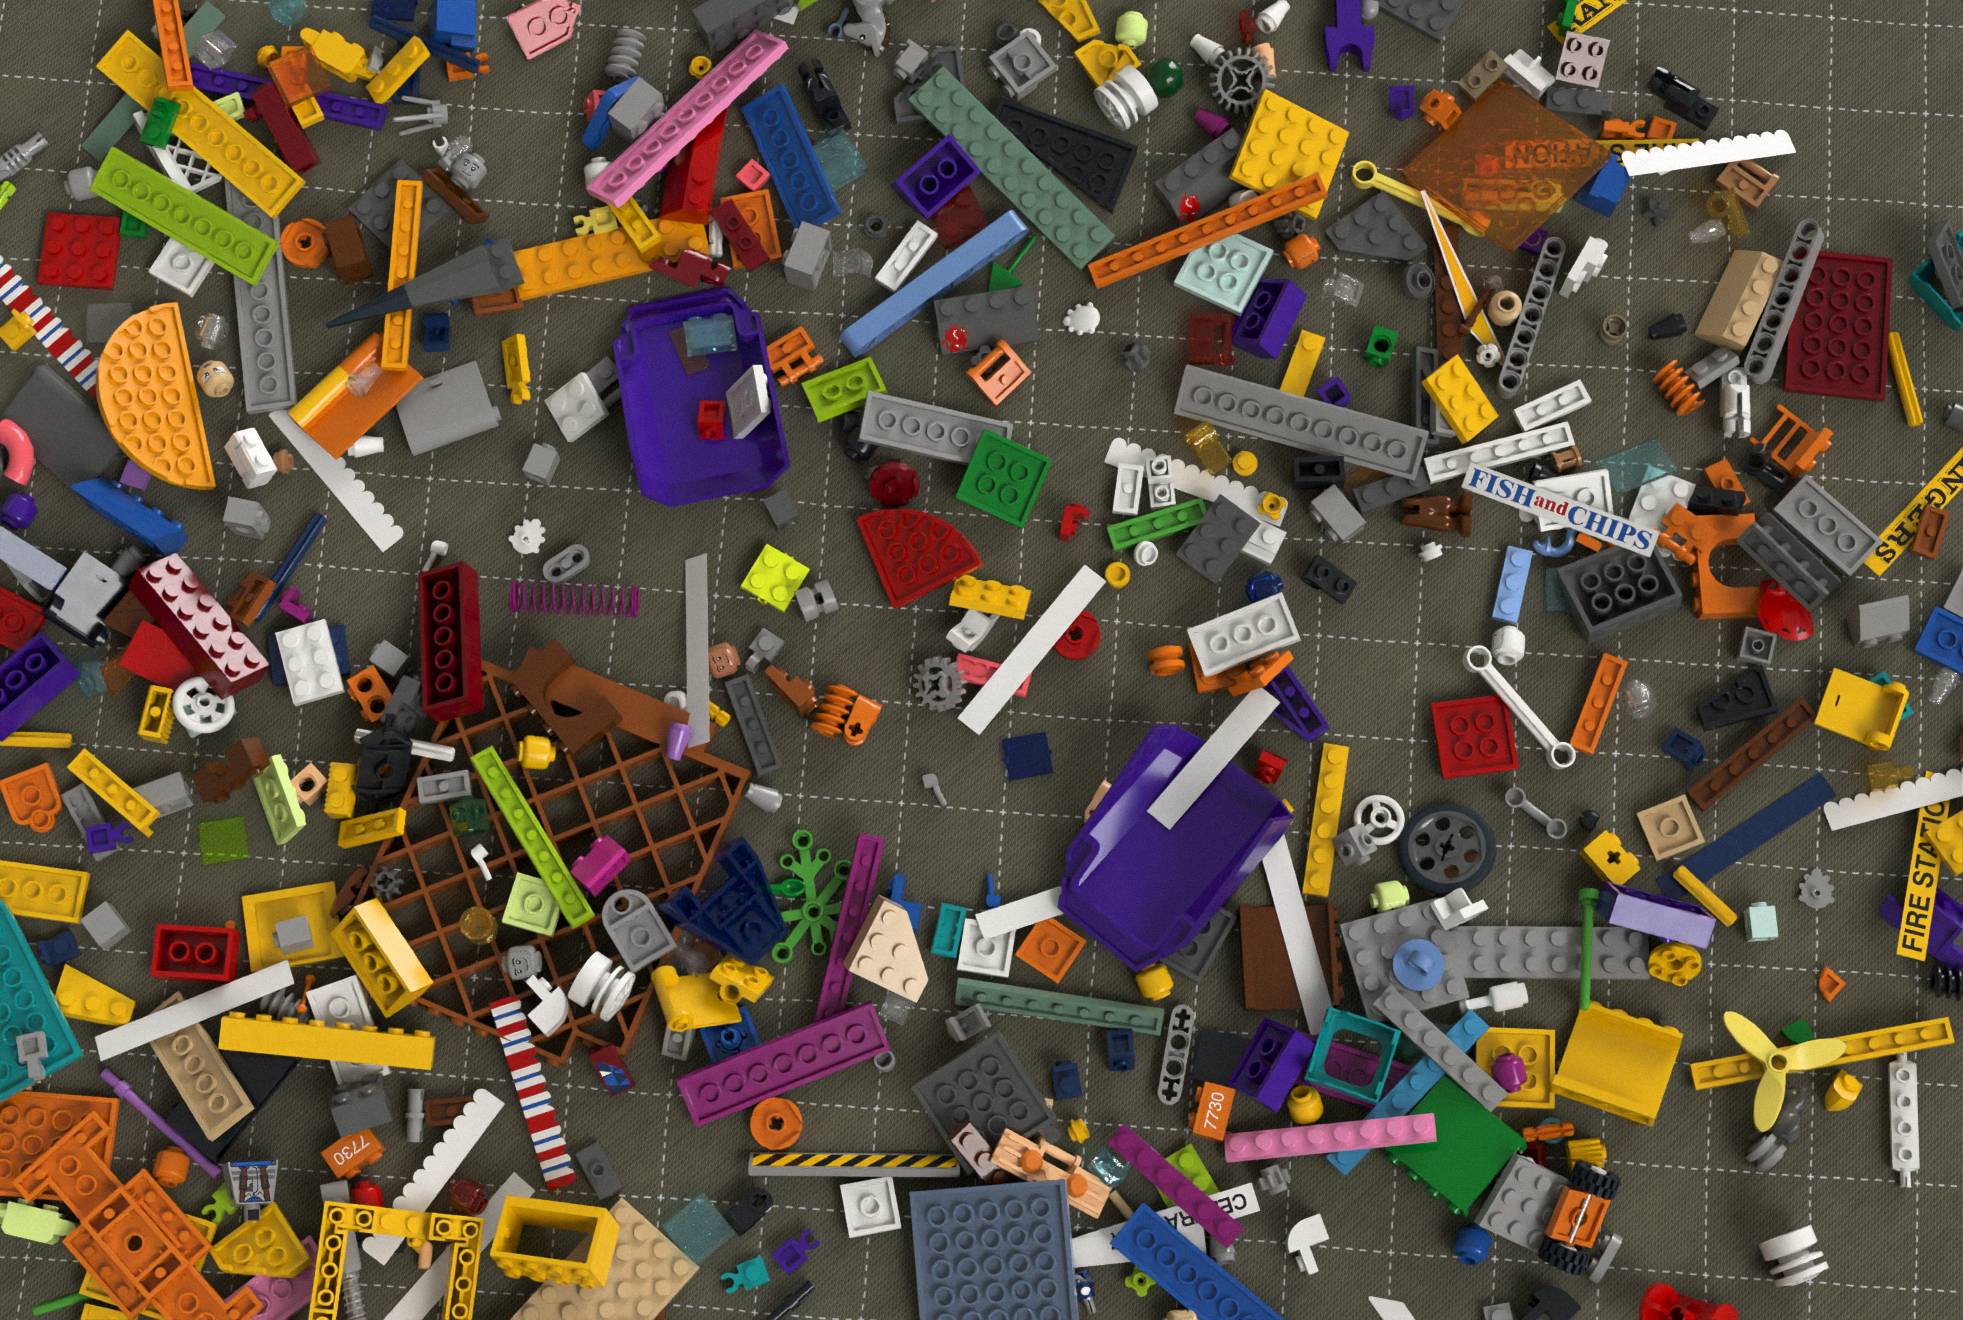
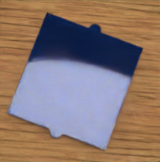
[371,0,418,22]
[1002,732,1053,781]

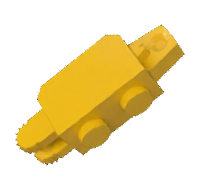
[300,27,380,83]

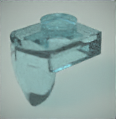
[77,660,108,699]
[1086,1148,1129,1187]

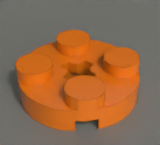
[280,218,329,269]
[750,1097,803,1151]

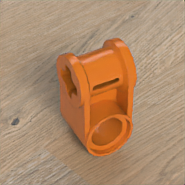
[843,694,883,746]

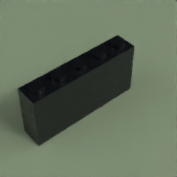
[164,1049,302,1162]

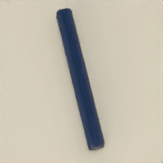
[368,15,481,73]
[254,513,327,622]

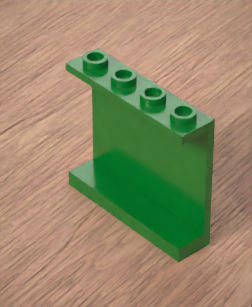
[1383,1076,1528,1218]

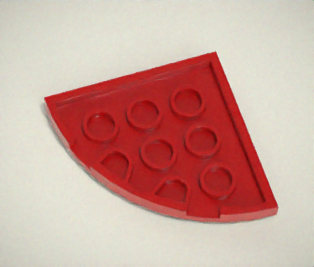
[856,508,984,609]

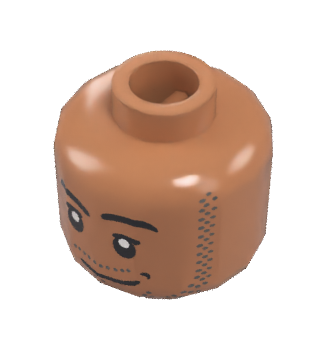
[708,642,741,679]

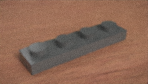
[1411,346,1438,448]
[724,674,783,778]

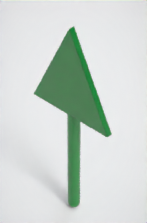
[988,235,1037,292]

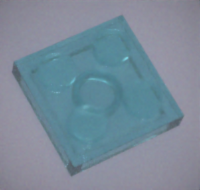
[812,131,869,192]
[662,1192,736,1267]

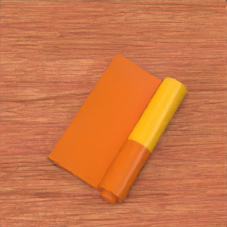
[287,332,423,460]

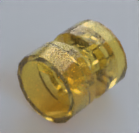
[460,906,498,945]

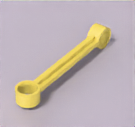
[1351,161,1491,237]

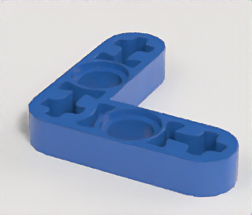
[581,75,649,151]

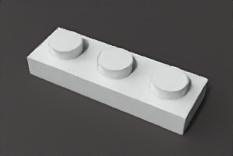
[875,220,938,294]
[1512,379,1592,433]

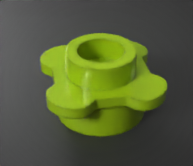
[1125,1266,1156,1297]

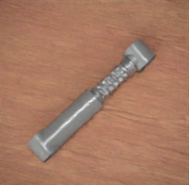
[320,1180,367,1320]

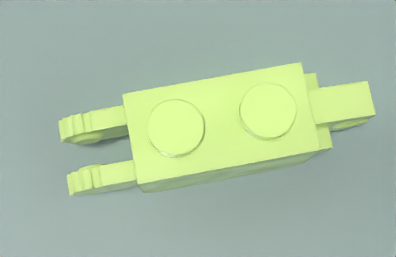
[0,1198,80,1245]

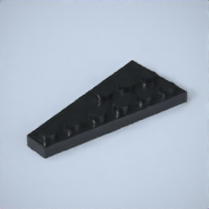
[994,98,1138,214]

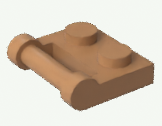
[1714,159,1780,211]

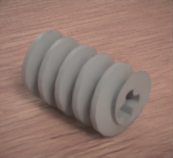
[605,29,647,83]
[259,988,315,1024]

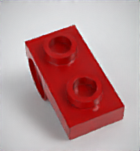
[1253,749,1287,785]

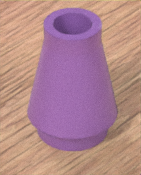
[665,722,692,761]

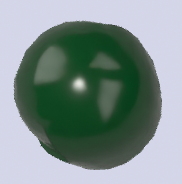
[1145,57,1184,98]

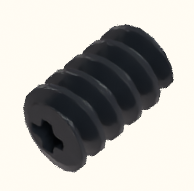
[1930,965,1963,1001]

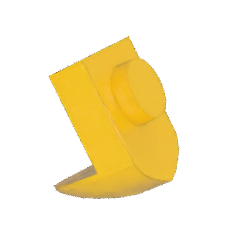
[1824,1069,1863,1111]

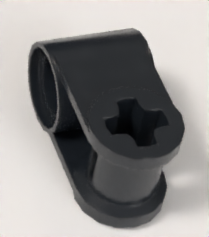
[723,1189,773,1236]

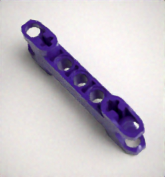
[1323,0,1375,72]

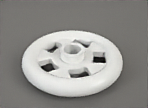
[172,676,235,733]

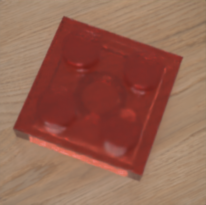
[929,185,989,249]

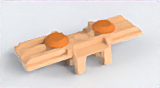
[989,1128,1113,1219]

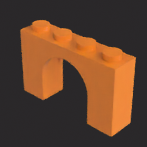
[1690,513,1760,620]

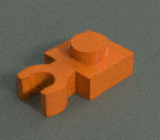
[446,52,490,82]

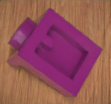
[278,586,313,625]

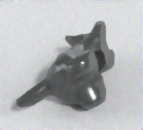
[1747,1086,1807,1143]

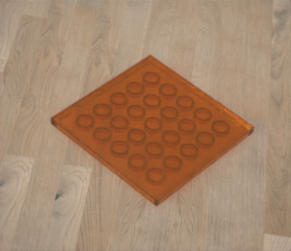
[1401,78,1612,253]

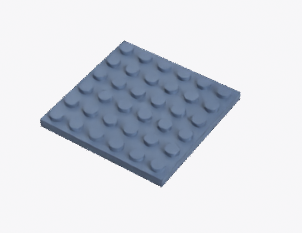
[909,1179,1079,1320]

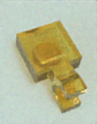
[1865,762,1915,792]

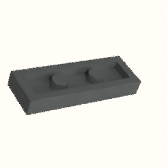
[1351,466,1431,515]

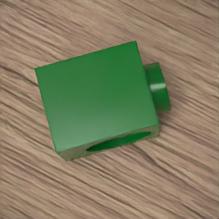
[1363,325,1399,367]

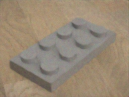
[1771,474,1883,579]

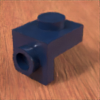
[423,313,451,352]

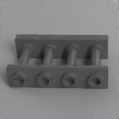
[1735,512,1841,612]

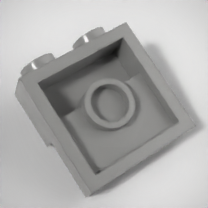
[988,30,1057,101]

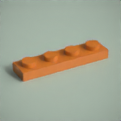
[1569,653,1628,756]

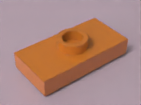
[1703,458,1751,506]

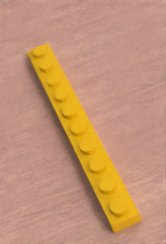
[1689,1017,1955,1091]

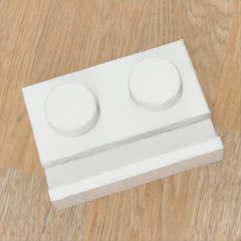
[1240,513,1287,566]

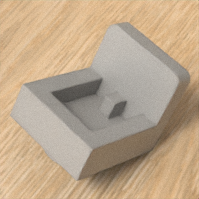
[945,1003,991,1043]

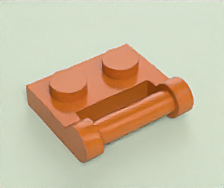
[965,339,1032,406]

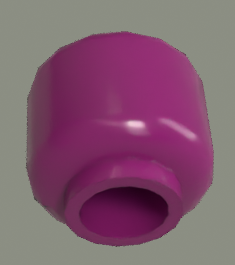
[1490,1052,1528,1093]

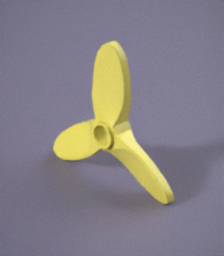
[1723,1011,1847,1133]

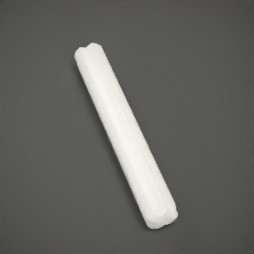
[354,729,455,762]

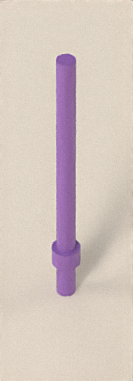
[100,1068,222,1179]

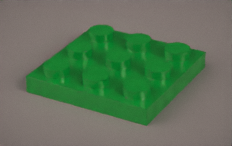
[953,429,1052,529]

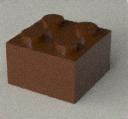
[322,215,374,285]

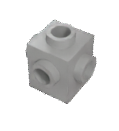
[1331,823,1378,867]

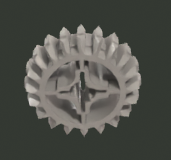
[1209,47,1276,114]

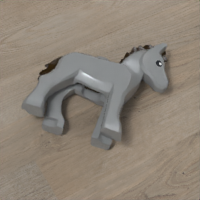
[843,0,895,57]

